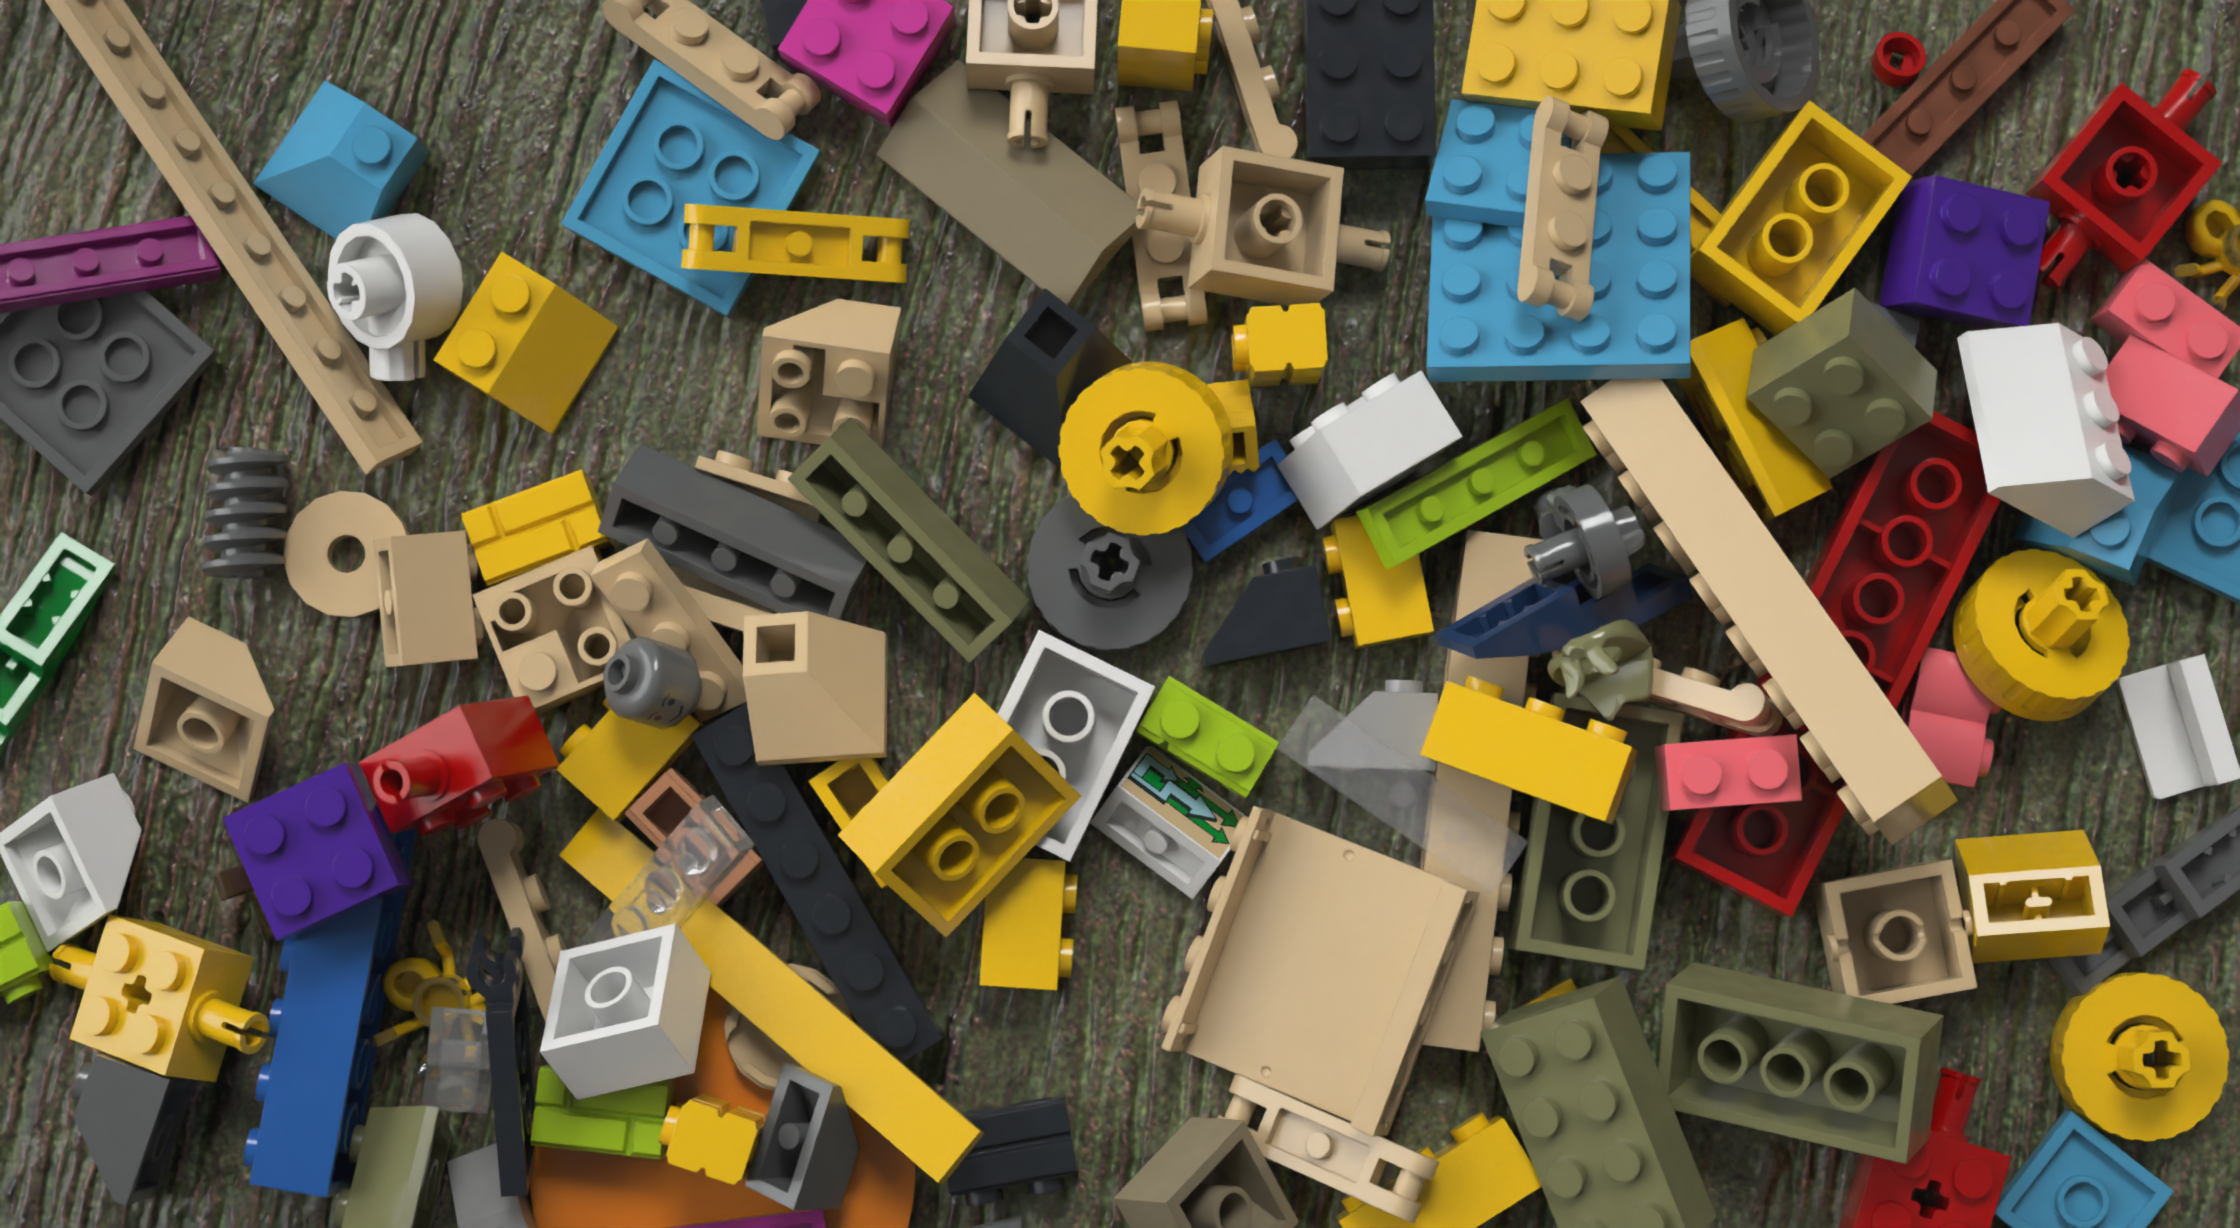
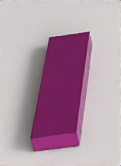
[0,216,221,313]

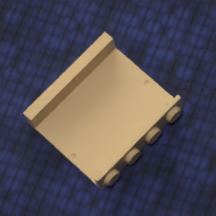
[1161,806,1480,1137]

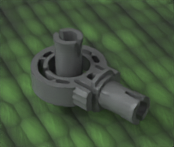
[1524,482,1646,599]

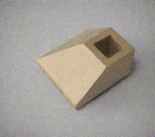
[757,299,901,450]
[472,545,631,715]
[743,611,888,766]

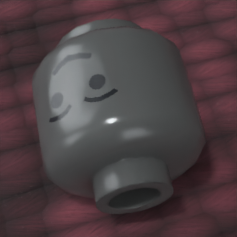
[603,637,702,729]

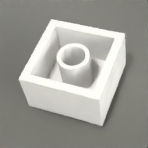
[1277,371,1462,530]
[540,923,711,1100]

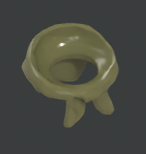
[1547,619,1654,721]

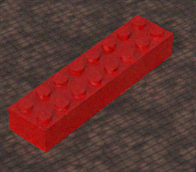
[1665,410,2001,917]

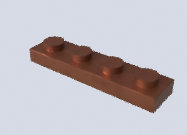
[1860,0,2075,176]

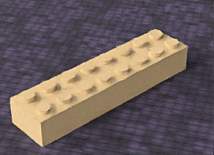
[1580,379,1958,845]

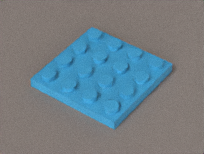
[1426,152,1691,382]

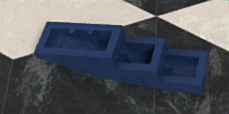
[1435,563,1694,659]

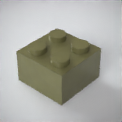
[1746,288,1937,479]

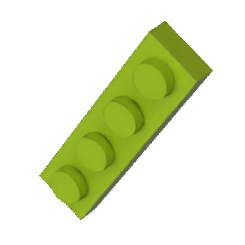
[1356,398,1597,569]

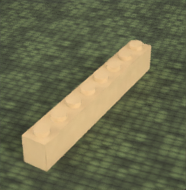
[1419,530,1544,1052]

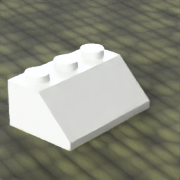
[1957,323,2135,538]

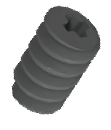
[201,447,291,580]

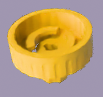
[1058,362,1233,536]
[1953,549,2130,721]
[2050,972,2229,1141]

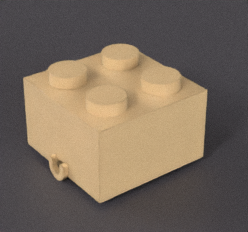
[1811,860,1977,1004]

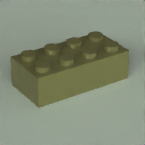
[1508,693,1684,970]
[1658,962,1944,1164]
[1480,976,1717,1228]

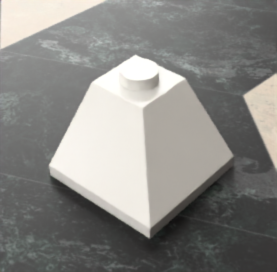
[0,773,142,952]

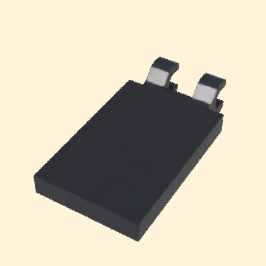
[466,927,537,1197]

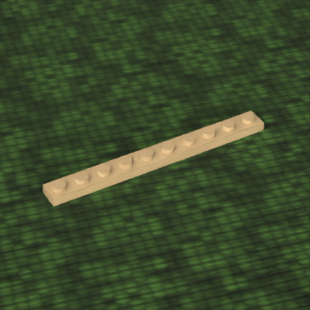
[45,0,423,475]

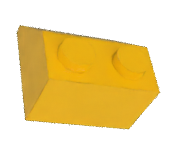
[434,251,620,435]

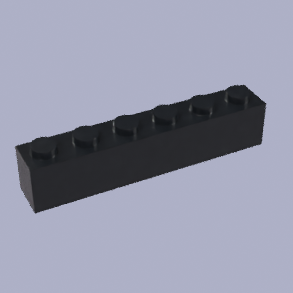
[691,703,945,1062]

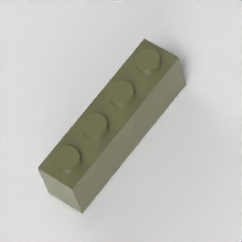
[787,417,1030,663]

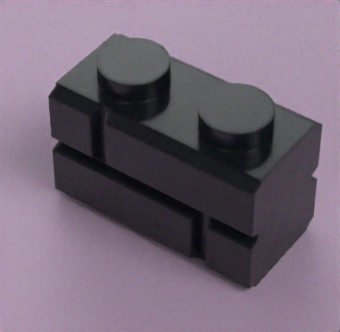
[947,1094,1079,1206]

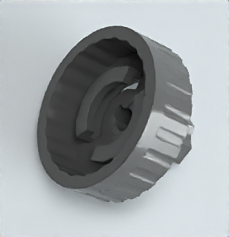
[1671,0,1819,123]
[1027,488,1193,653]

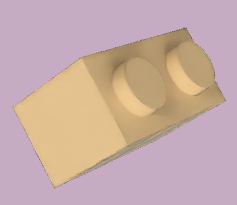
[373,530,484,667]

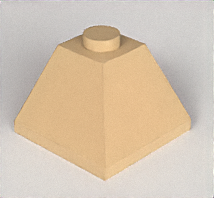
[133,616,274,803]

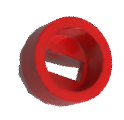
[1871,32,1926,89]

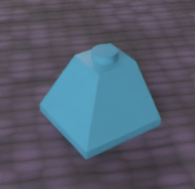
[253,80,430,239]
[2013,445,2184,586]

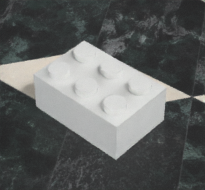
[998,630,1155,862]

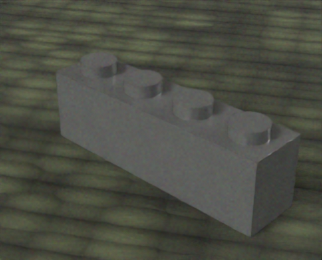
[598,444,869,620]

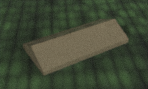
[876,60,1145,307]

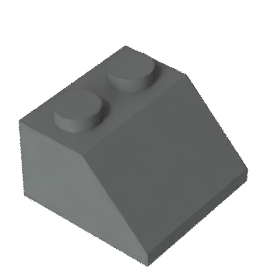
[72,1053,197,1206]

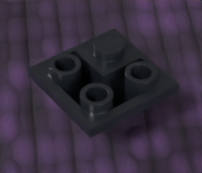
[968,288,1133,470]

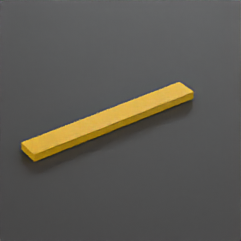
[559,808,985,1185]

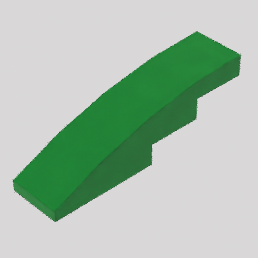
[0,532,116,755]

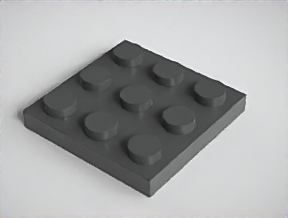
[0,226,219,496]

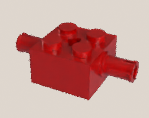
[2025,69,2222,290]
[359,695,560,837]
[1838,1067,2012,1228]

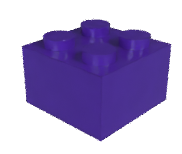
[1880,175,2050,330]
[222,763,413,940]

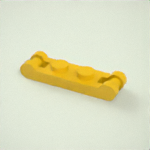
[681,204,910,283]

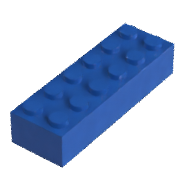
[244,802,418,1198]

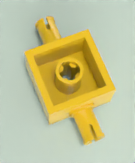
[49,914,270,1082]

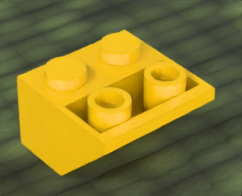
[1954,830,2110,963]

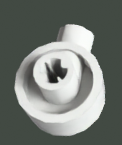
[327,213,463,381]

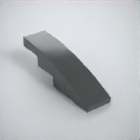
[2046,805,2240,997]

